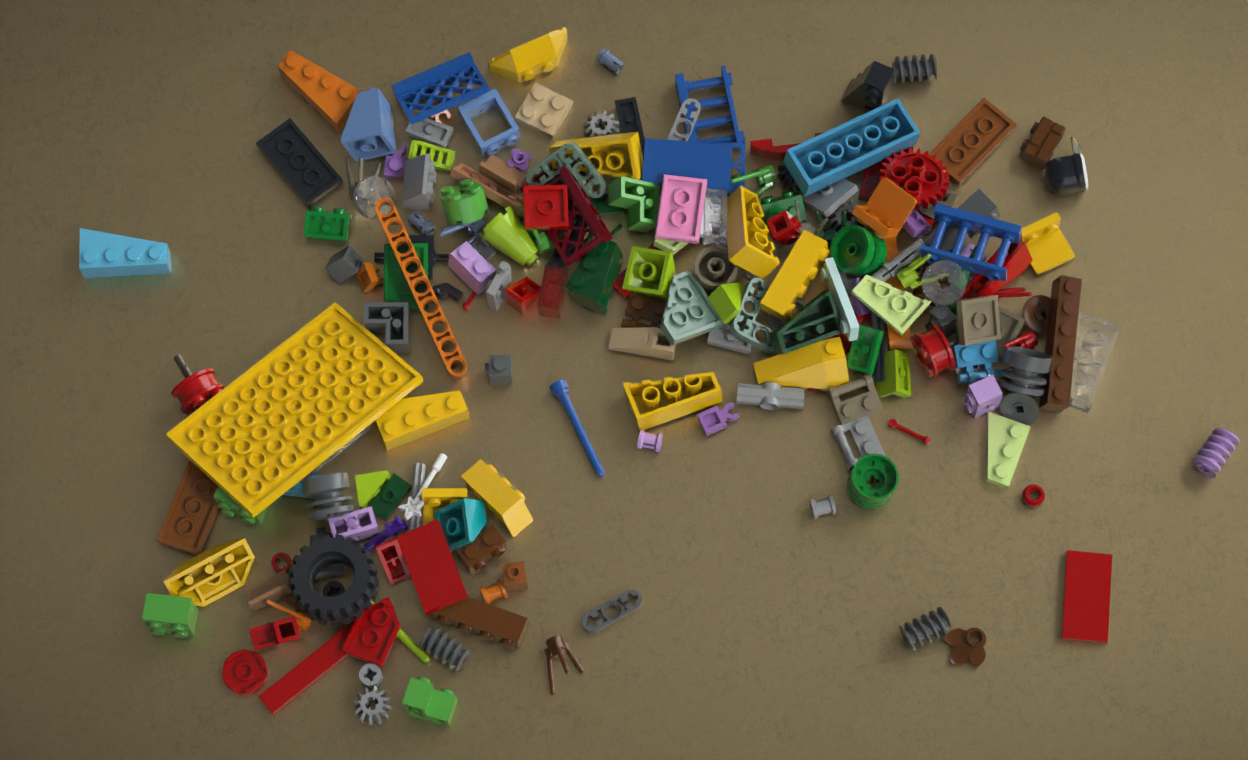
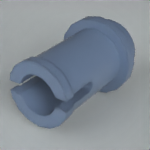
[596,49,625,74]
[408,211,436,235]

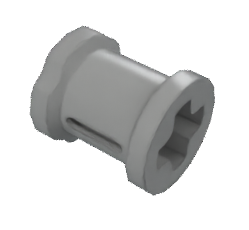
[809,494,836,519]

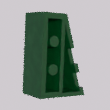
[770,290,842,355]

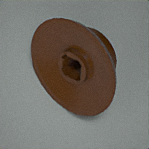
[1023,295,1051,334]

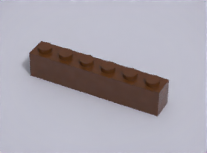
[1039,275,1082,412]

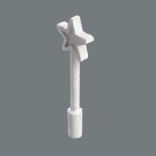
[399,453,447,520]

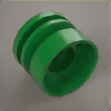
[847,453,899,509]

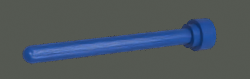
[549,379,605,477]

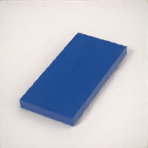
[642,138,733,189]

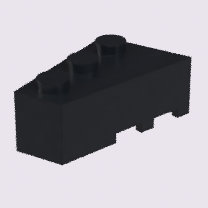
[841,61,894,113]

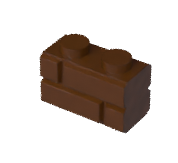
[1020,117,1066,170]

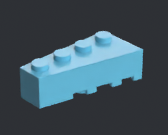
[79,228,171,278]

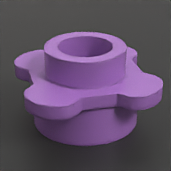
[507,149,532,171]

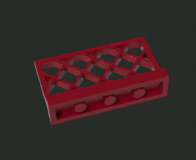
[545,166,613,266]

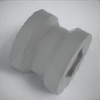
[359,663,383,690]

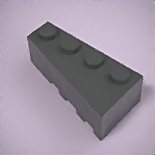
[920,189,1000,269]

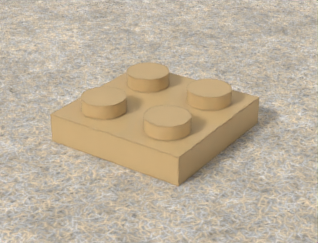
[515,83,573,139]

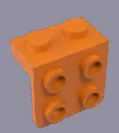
[852,178,917,239]

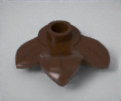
[943,628,986,668]

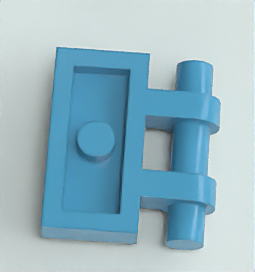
[951,340,1002,384]

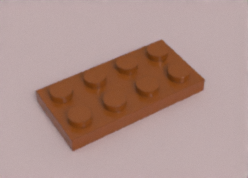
[928,98,1017,186]
[157,460,219,556]

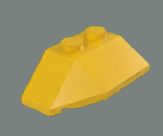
[487,27,568,82]
[163,537,255,607]

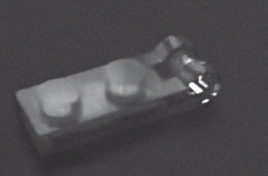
[703,188,727,247]

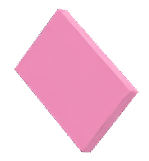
[655,174,707,244]

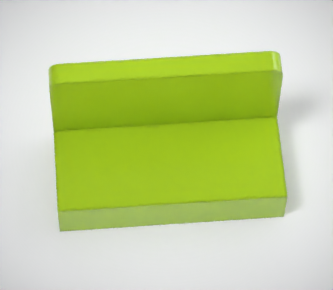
[876,349,911,398]

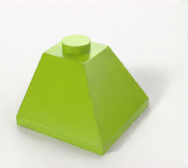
[622,246,676,299]

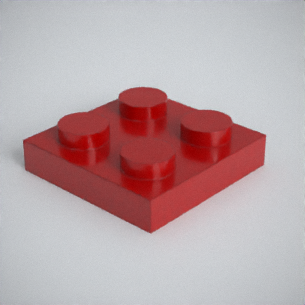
[523,185,569,230]

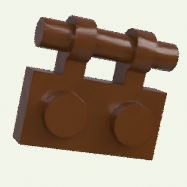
[621,292,666,328]

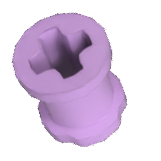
[637,429,663,453]

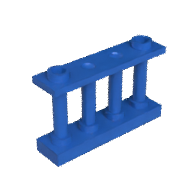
[675,66,745,152]
[920,203,1022,282]

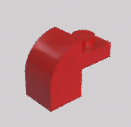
[249,616,301,651]

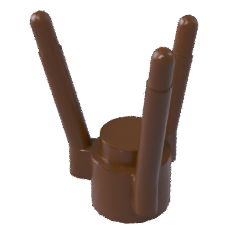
[544,635,584,695]

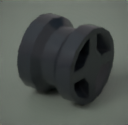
[323,581,346,597]

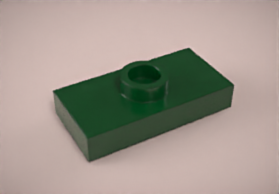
[368,473,412,523]

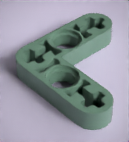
[526,142,607,198]
[730,277,776,356]

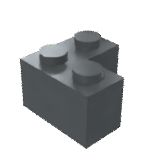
[364,302,410,353]

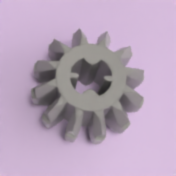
[583,110,619,137]
[353,686,392,726]

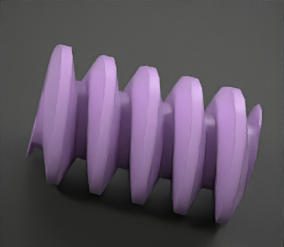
[1193,428,1240,478]

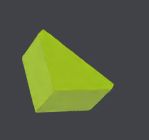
[708,282,743,325]
[355,470,391,509]

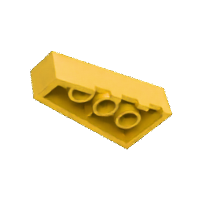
[724,185,780,279]
[760,229,829,322]
[375,390,470,451]

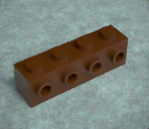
[433,597,529,649]

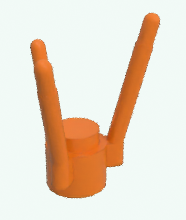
[266,596,312,632]

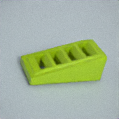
[408,140,456,172]

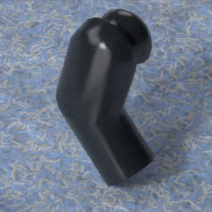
[432,283,464,302]

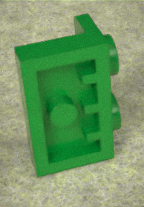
[304,206,352,241]
[846,325,884,374]

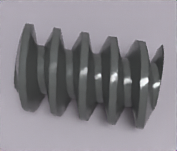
[892,54,937,83]
[899,607,951,651]
[419,627,471,672]

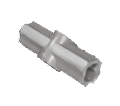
[736,382,804,410]

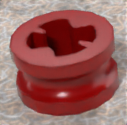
[271,552,293,573]

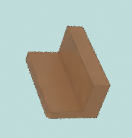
[479,154,527,194]
[245,570,292,611]

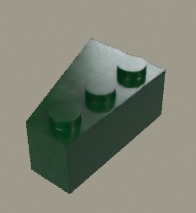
[564,240,623,316]

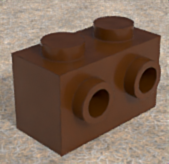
[456,524,507,575]

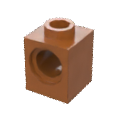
[501,561,528,593]

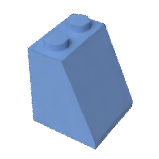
[341,88,396,162]

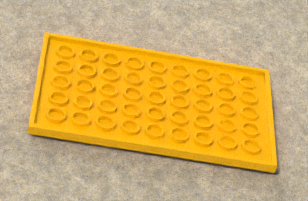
[166,302,423,518]

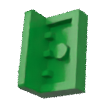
[760,190,807,230]

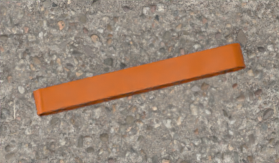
[375,198,467,379]

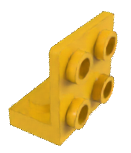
[1020,212,1075,275]
[422,488,469,525]

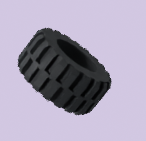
[288,534,379,626]

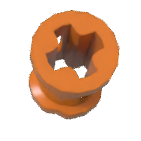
[479,579,508,604]

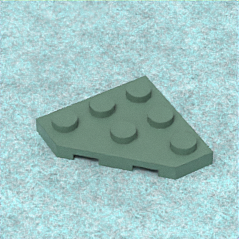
[660,270,725,346]

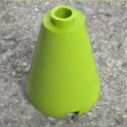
[479,206,538,266]

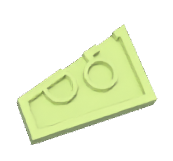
[851,275,931,336]

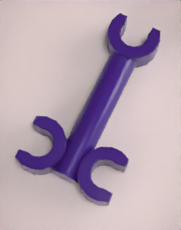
[363,515,408,553]

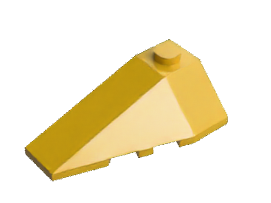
[753,337,849,391]

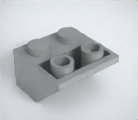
[402,154,436,211]

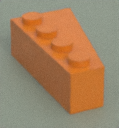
[278,50,361,134]

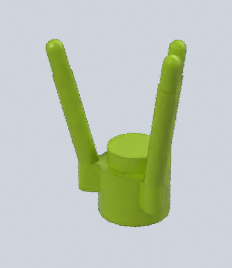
[896,254,949,290]

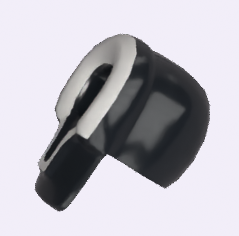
[1045,137,1089,195]

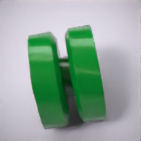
[830,225,887,277]

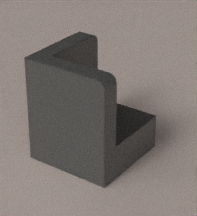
[325,245,364,283]

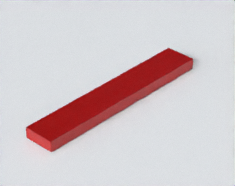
[258,620,354,715]

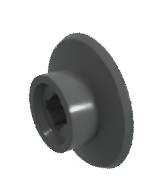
[999,392,1039,425]

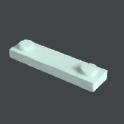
[821,257,859,341]

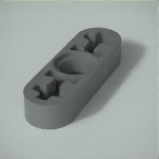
[582,590,642,634]

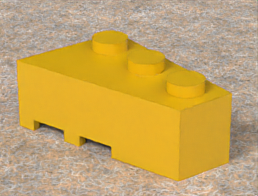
[461,459,533,537]

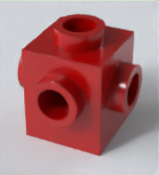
[766,210,802,246]

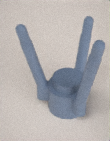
[439,218,486,245]

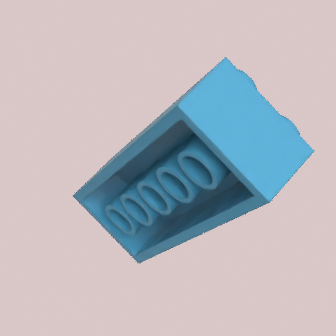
[783,98,920,197]

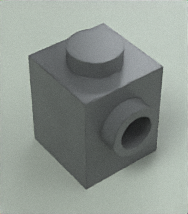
[485,355,513,385]

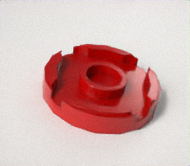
[222,649,268,695]

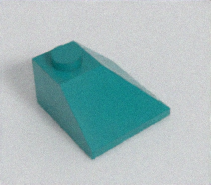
[434,498,487,551]

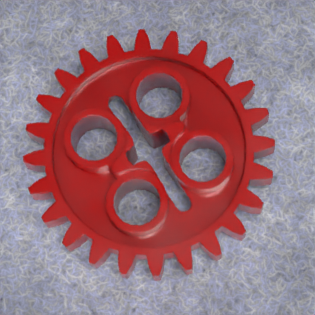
[878,148,950,211]

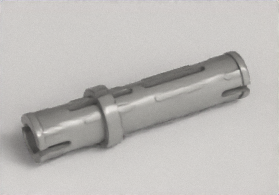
[871,238,926,282]

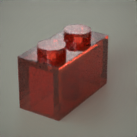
[537,265,569,319]

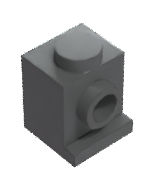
[925,303,957,337]

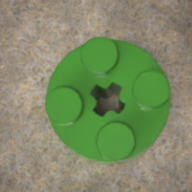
[440,178,489,225]

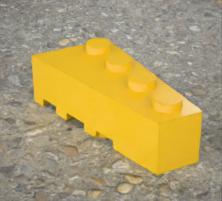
[549,132,643,180]
[622,372,723,432]

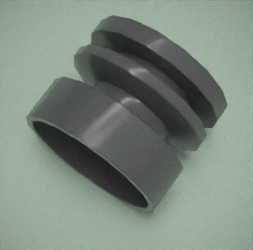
[998,346,1052,396]
[301,473,354,521]

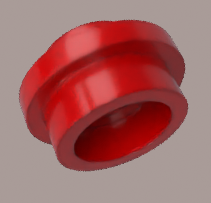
[1022,484,1045,507]

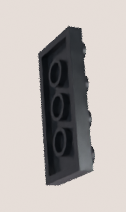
[256,118,343,207]

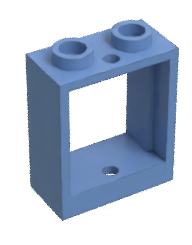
[457,88,521,157]

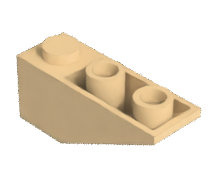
[608,327,677,361]

